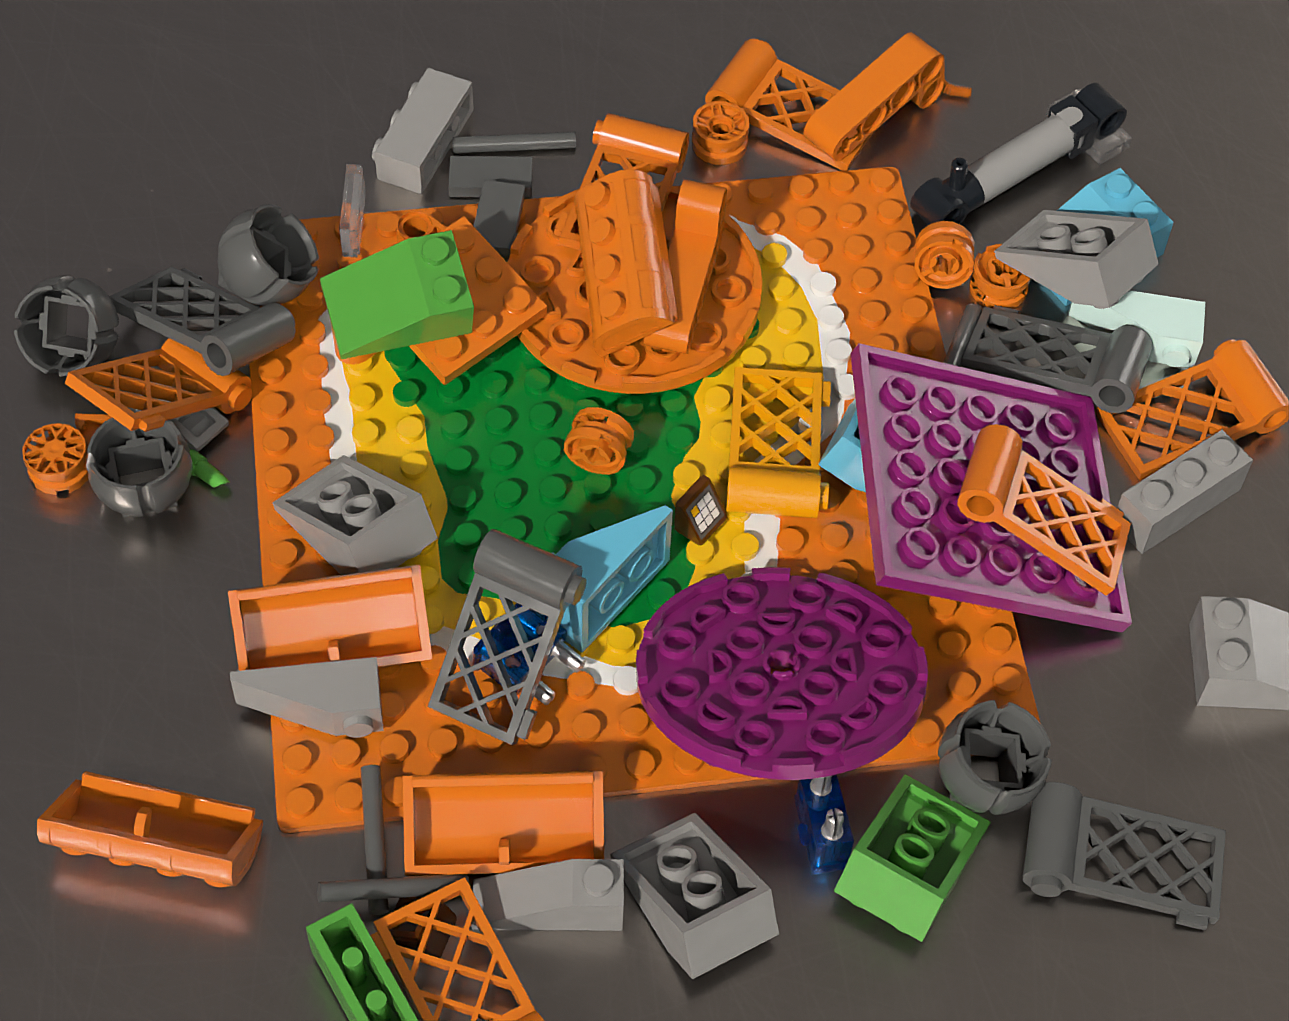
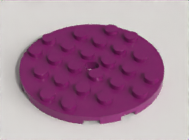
[636,567,928,780]

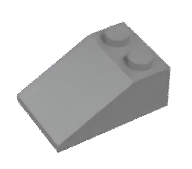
[994,210,1159,309]
[272,455,438,575]
[1189,596,1289,710]
[610,813,779,979]

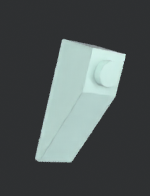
[1069,290,1206,368]

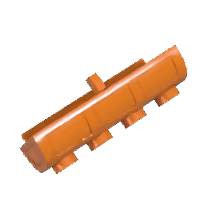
[574,169,678,357]
[228,565,432,671]
[37,771,264,887]
[403,771,604,876]

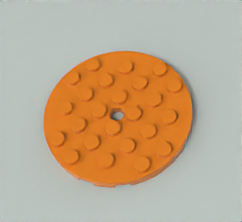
[507,186,762,394]

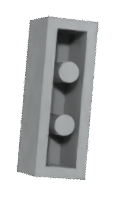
[372,68,474,194]
[1117,430,1253,554]

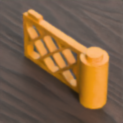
[726,367,831,518]

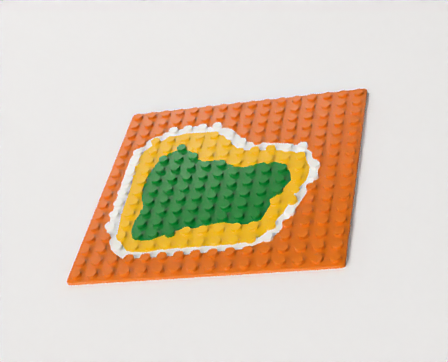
[245,167,1041,833]

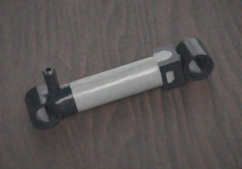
[910,83,1127,225]

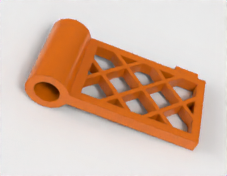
[705,39,874,171]
[554,113,689,250]
[65,338,252,432]
[1096,339,1289,481]
[957,424,1131,595]
[370,877,544,1021]

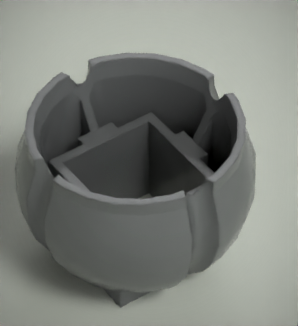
[217,204,319,307]
[14,275,119,376]
[86,410,193,517]
[938,700,1052,815]

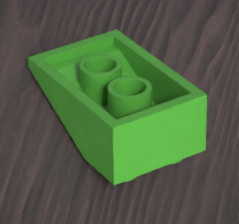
[320,230,474,359]
[834,774,991,942]

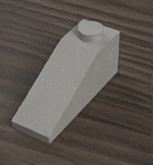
[230,657,384,738]
[472,859,624,931]

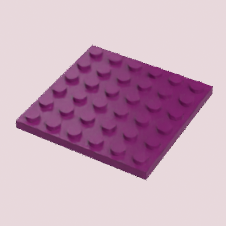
[850,343,1132,633]

